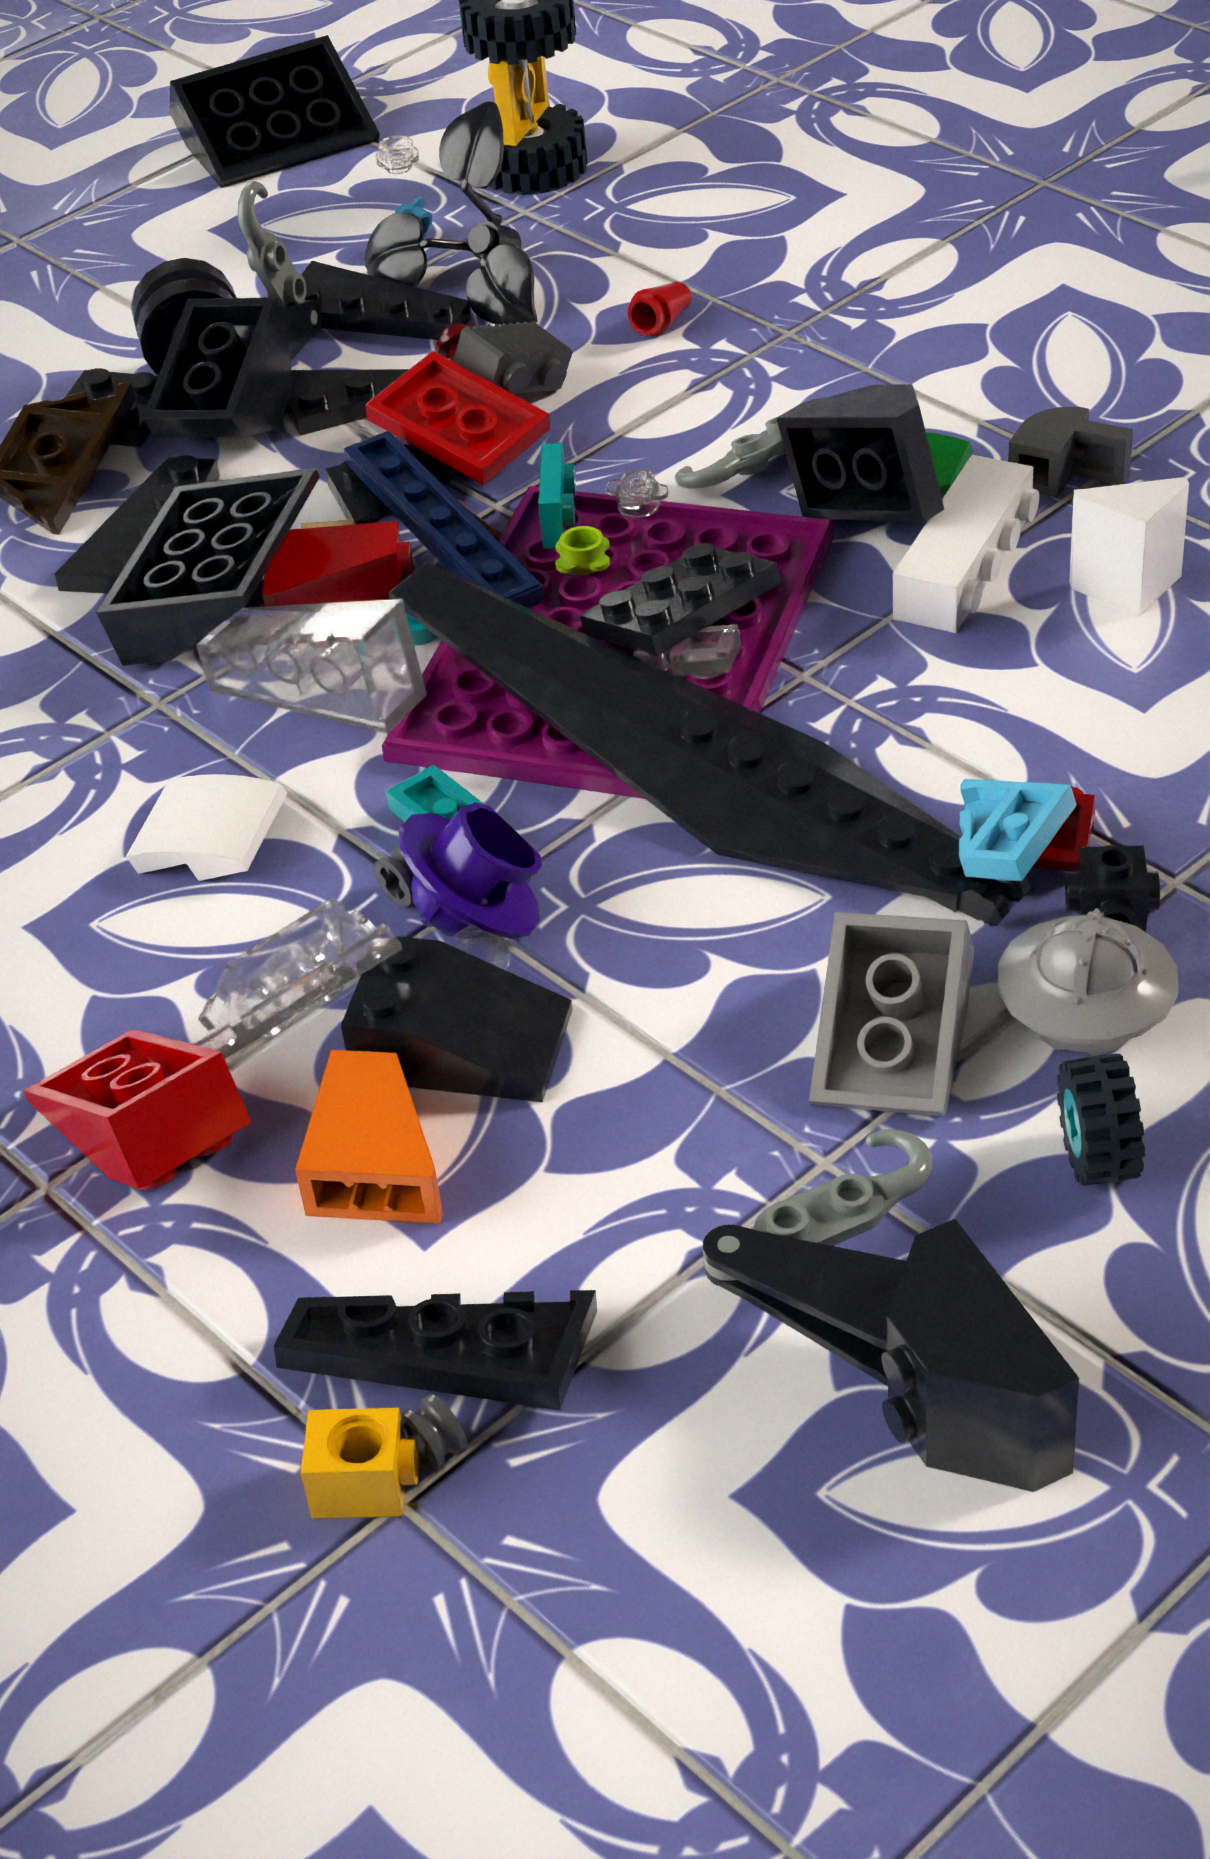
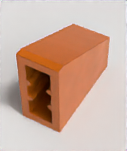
[295,1050,443,1224]

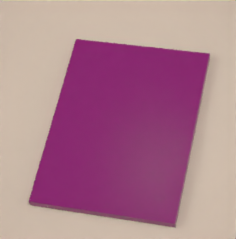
[381,486,834,799]

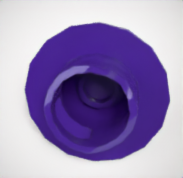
[399,802,542,940]

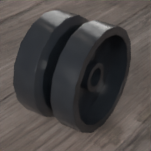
[131,258,237,376]

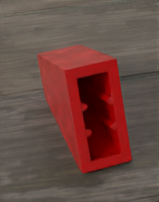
[262,521,413,639]

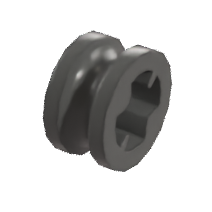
[374,845,413,907]
[400,1393,468,1471]

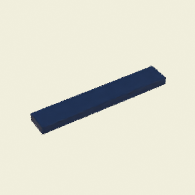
[343,431,545,608]

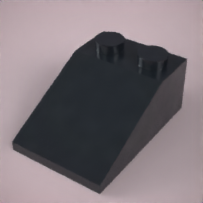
[341,935,573,1102]

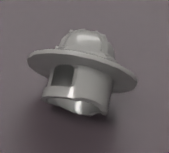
[998,908,1179,1056]

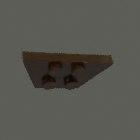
[0,382,137,535]

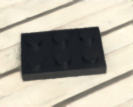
[580,543,781,656]

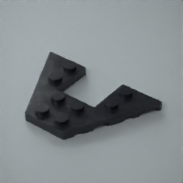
[285,369,453,524]

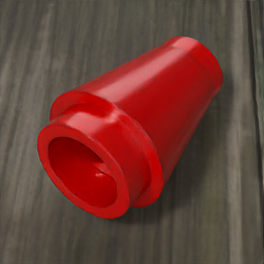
[627,281,692,336]

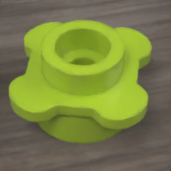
[555,526,610,575]

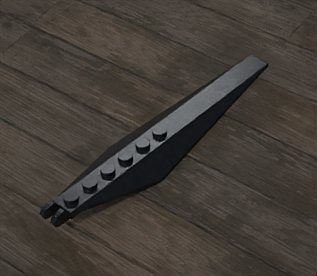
[389,562,1032,926]

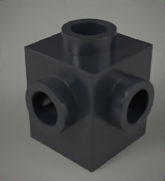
[1065,845,1160,932]

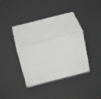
[1069,477,1189,615]

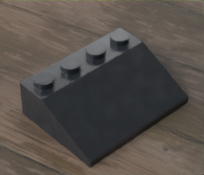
[170,35,380,187]
[96,468,320,666]

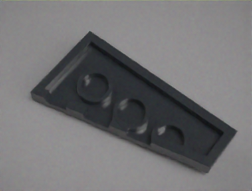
[301,261,471,340]
[54,455,220,594]
[274,1290,597,1410]

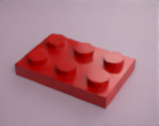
[365,351,550,485]

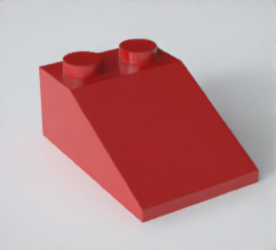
[23,1029,252,1190]

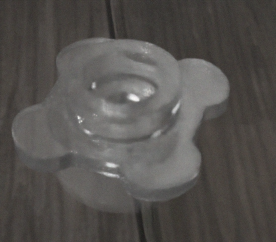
[606,470,669,518]

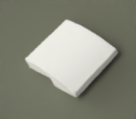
[126,774,287,881]

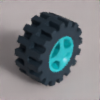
[1057,1054,1145,1186]

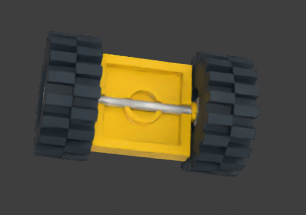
[459,0,588,195]

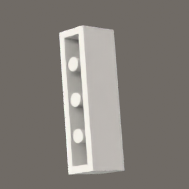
[893,455,1039,633]

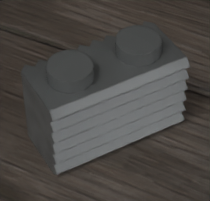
[453,321,573,395]

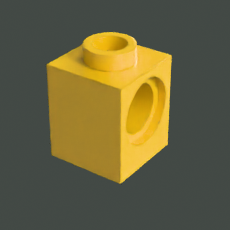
[300,1408,419,1518]

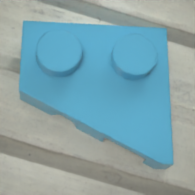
[959,779,1076,882]

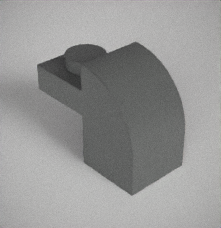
[1008,407,1133,498]

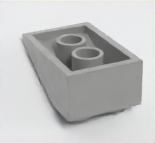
[809,912,975,1117]

